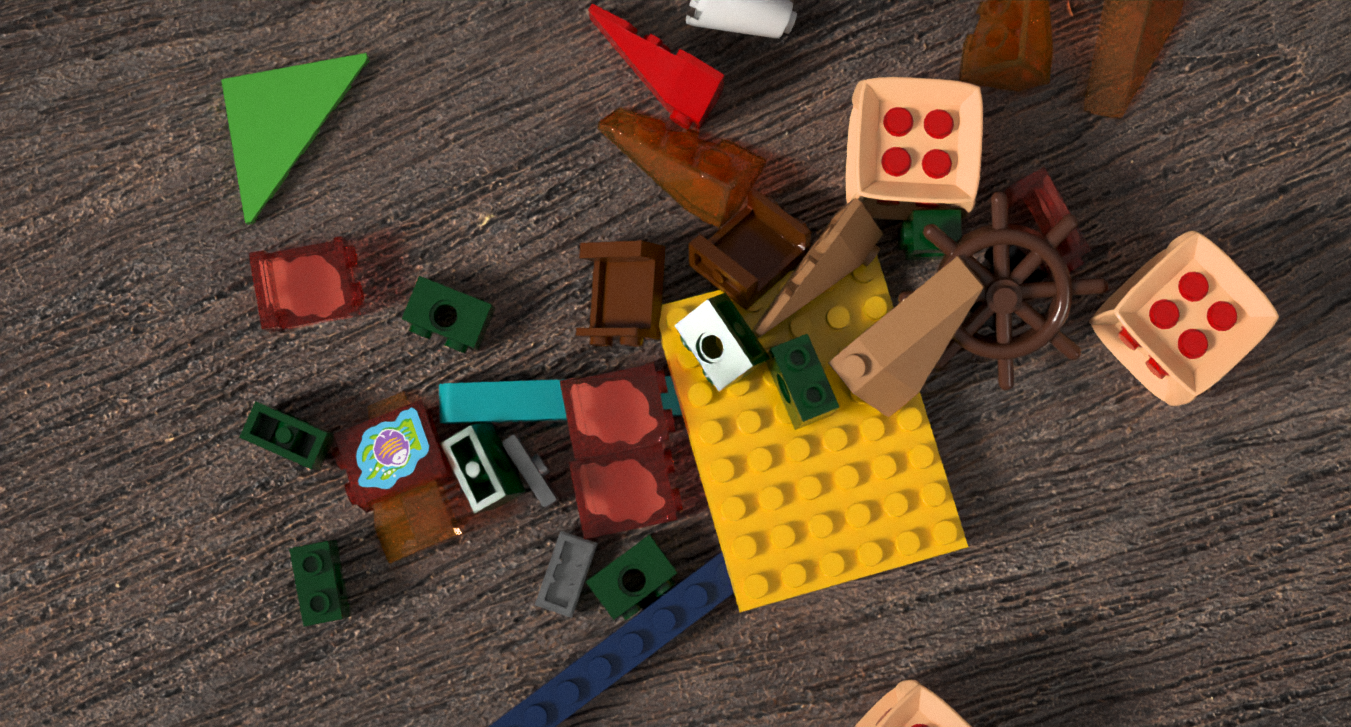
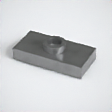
[502,434,559,507]
[535,531,598,618]

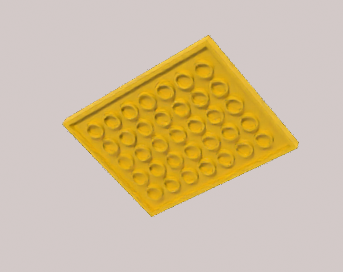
[659,255,968,613]

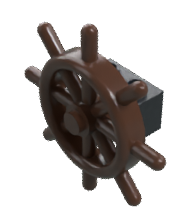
[898,191,1108,390]

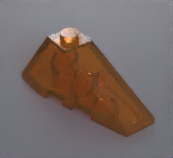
[959,0,1053,91]

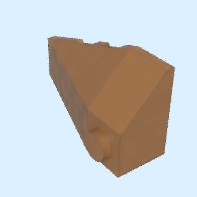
[752,198,883,339]
[828,255,985,418]

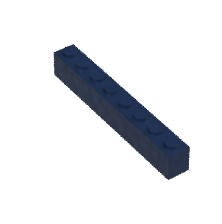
[486,550,734,727]

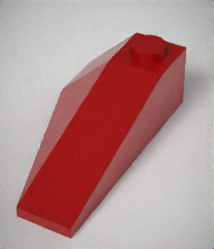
[588,3,725,130]

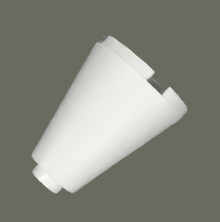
[686,0,797,39]

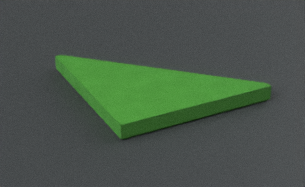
[221,53,369,225]

